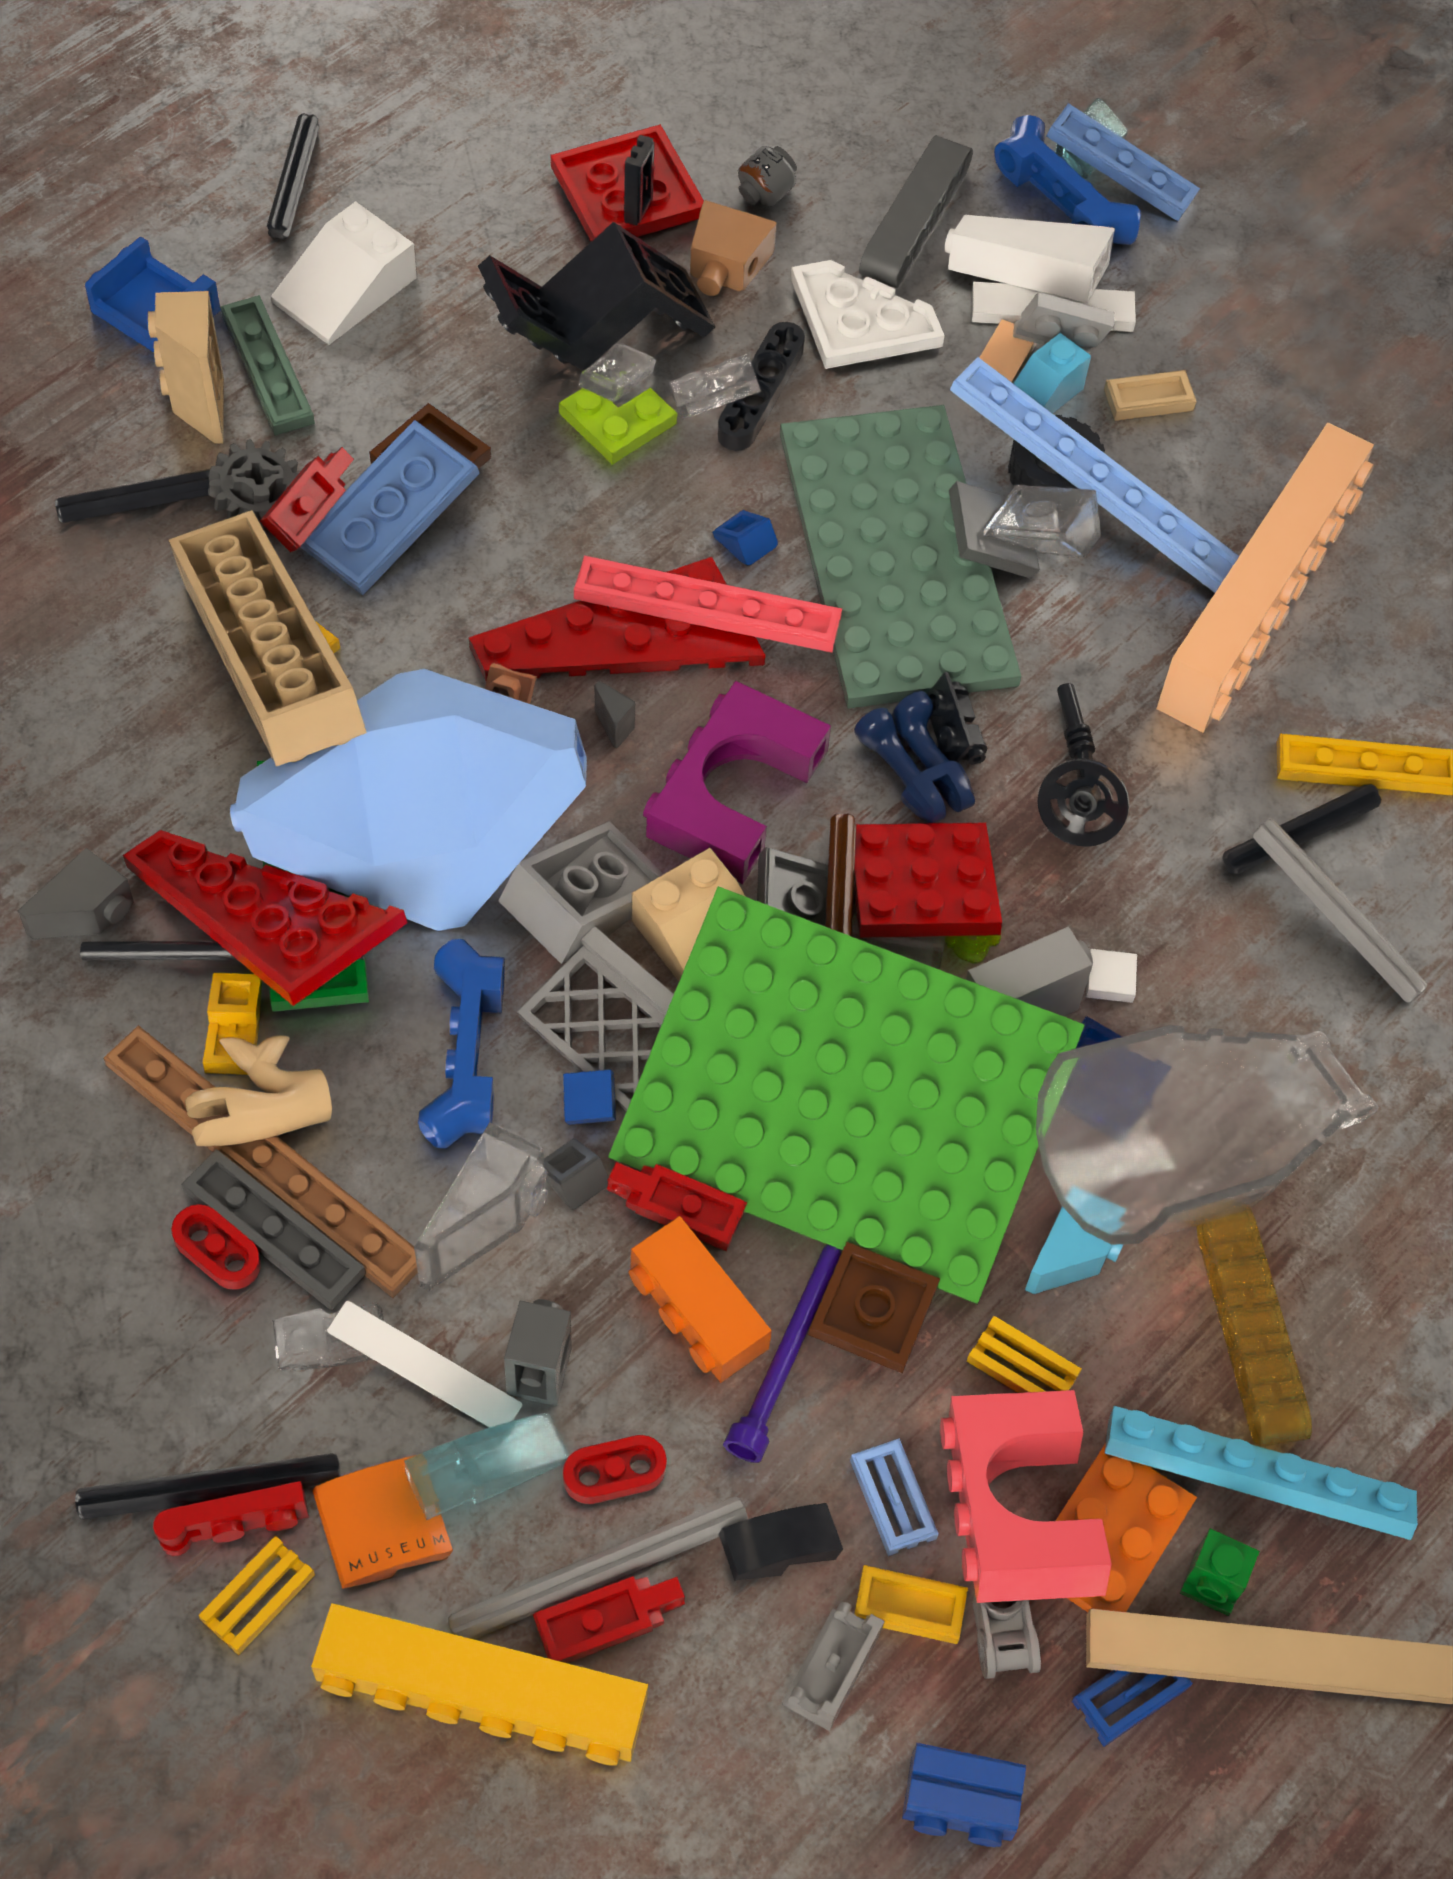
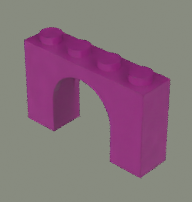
[643,680,831,884]

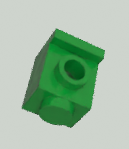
[1179,1528,1260,1616]

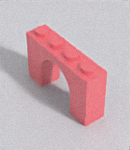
[940,1390,1112,1603]

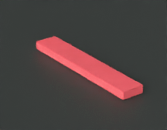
[574,555,842,653]

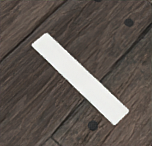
[327,1301,522,1435]

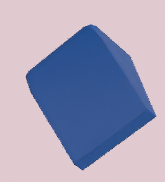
[712,510,778,566]

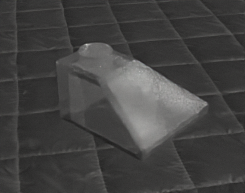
[983,485,1101,559]

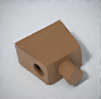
[690,200,777,296]

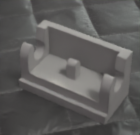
[782,1602,884,1731]

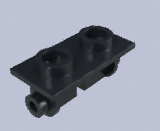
[927,672,988,765]

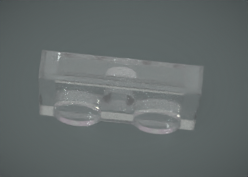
[670,354,761,420]

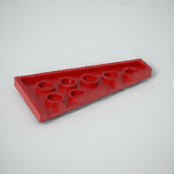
[469,557,766,681]
[122,830,408,1006]

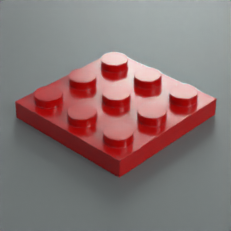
[550,124,704,242]
[854,823,1002,938]

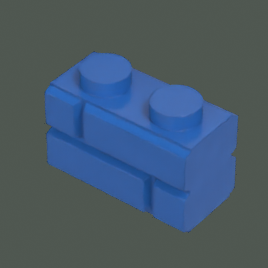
[902,1743,1026,1847]

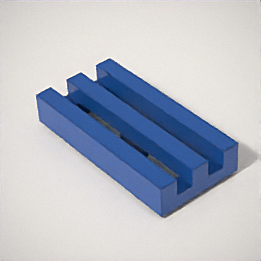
[1072,1670,1193,1747]

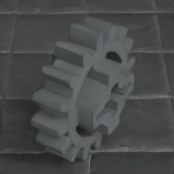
[208,439,299,531]

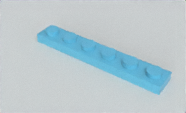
[1105,1406,1418,1540]

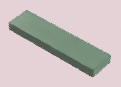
[220,295,315,436]

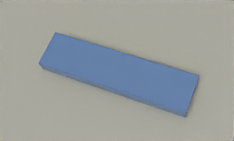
[1046,103,1200,221]

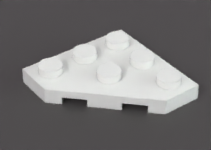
[791,260,945,369]

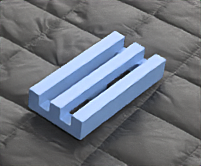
[850,1438,939,1556]

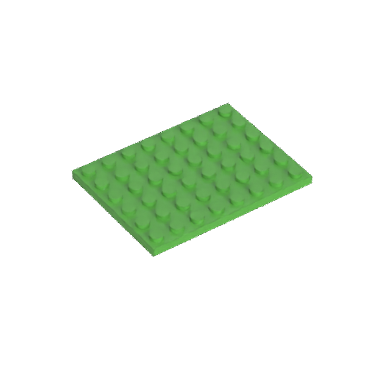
[608,886,1085,1305]

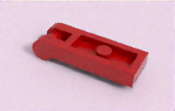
[153,1481,309,1556]

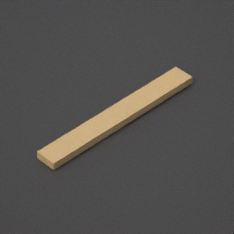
[1086,1609,1453,1705]

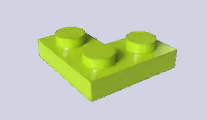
[559,382,677,465]

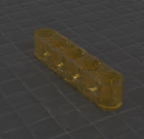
[1196,1207,1312,1447]

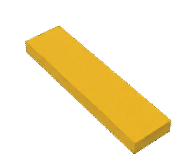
[1276,733,1453,795]

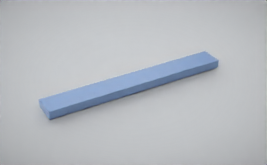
[950,357,1239,593]

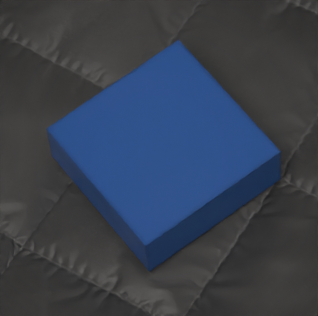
[563,1069,616,1125]

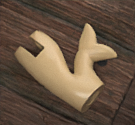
[185,1035,332,1147]

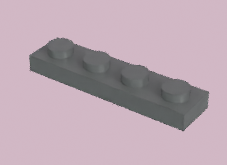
[181,1149,366,1311]

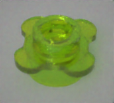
[945,935,1001,964]

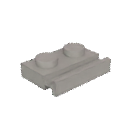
[1013,292,1115,354]

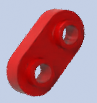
[171,1204,261,1289]
[563,1435,667,1504]

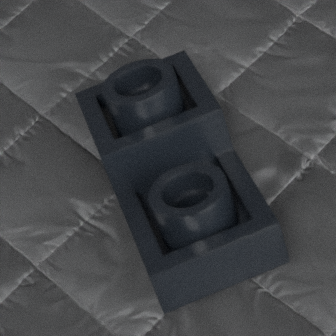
[719,1503,843,1581]

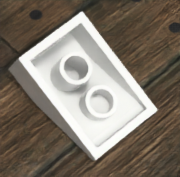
[271,201,417,345]

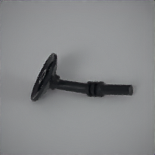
[1037,683,1129,847]

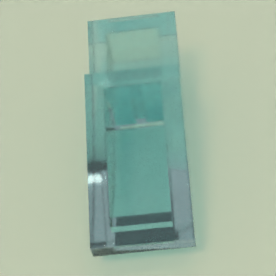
[404,1413,570,1520]

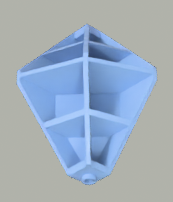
[230,669,587,931]

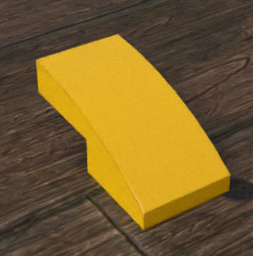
[203,973,262,1075]

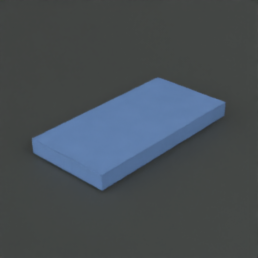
[301,420,480,595]

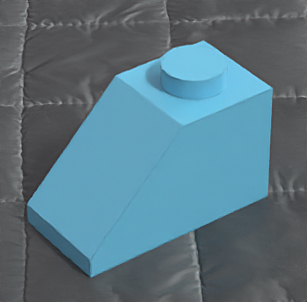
[1013,333,1091,414]
[1025,1189,1128,1294]

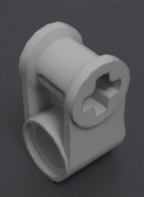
[973,1593,1041,1679]

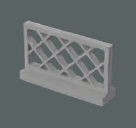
[517,926,674,1111]

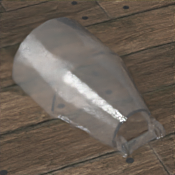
[1036,1025,1379,1245]

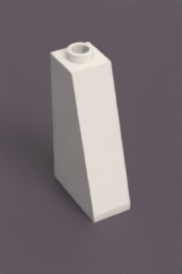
[945,215,1115,303]

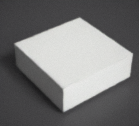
[1086,949,1137,1003]

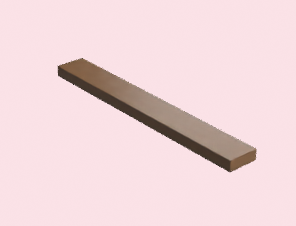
[104,1025,427,1298]

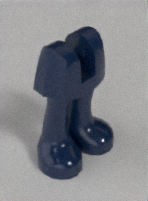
[854,691,975,823]

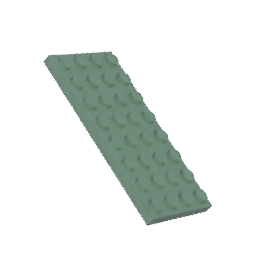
[780,405,1022,709]

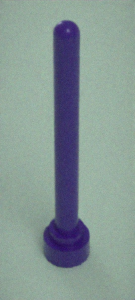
[723,1244,842,1463]

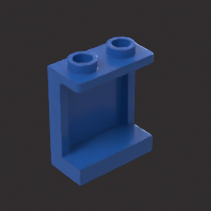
[85,237,221,352]

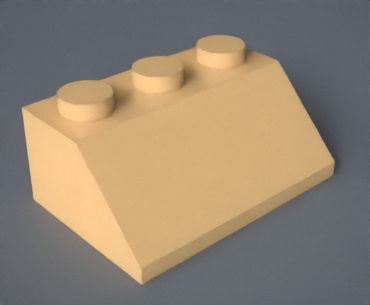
[148,291,224,444]

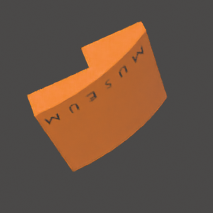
[312,1454,453,1589]

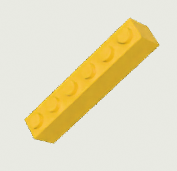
[311,1603,648,1765]

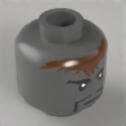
[738,146,797,207]

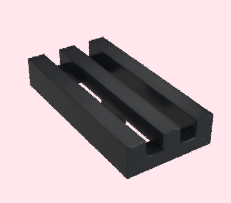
[624,135,654,226]

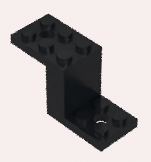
[478,222,716,371]

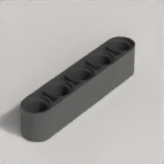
[859,135,973,288]

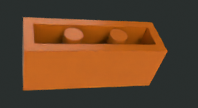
[628,1216,772,1383]

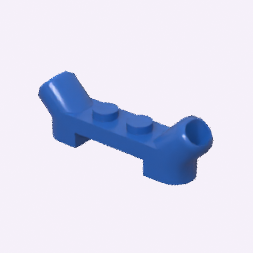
[994,115,1141,245]
[418,939,505,1149]

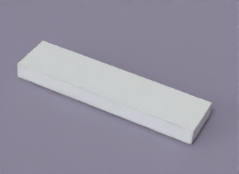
[972,282,1136,332]

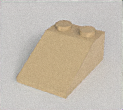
[632,848,746,981]

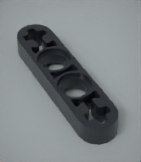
[717,322,805,451]

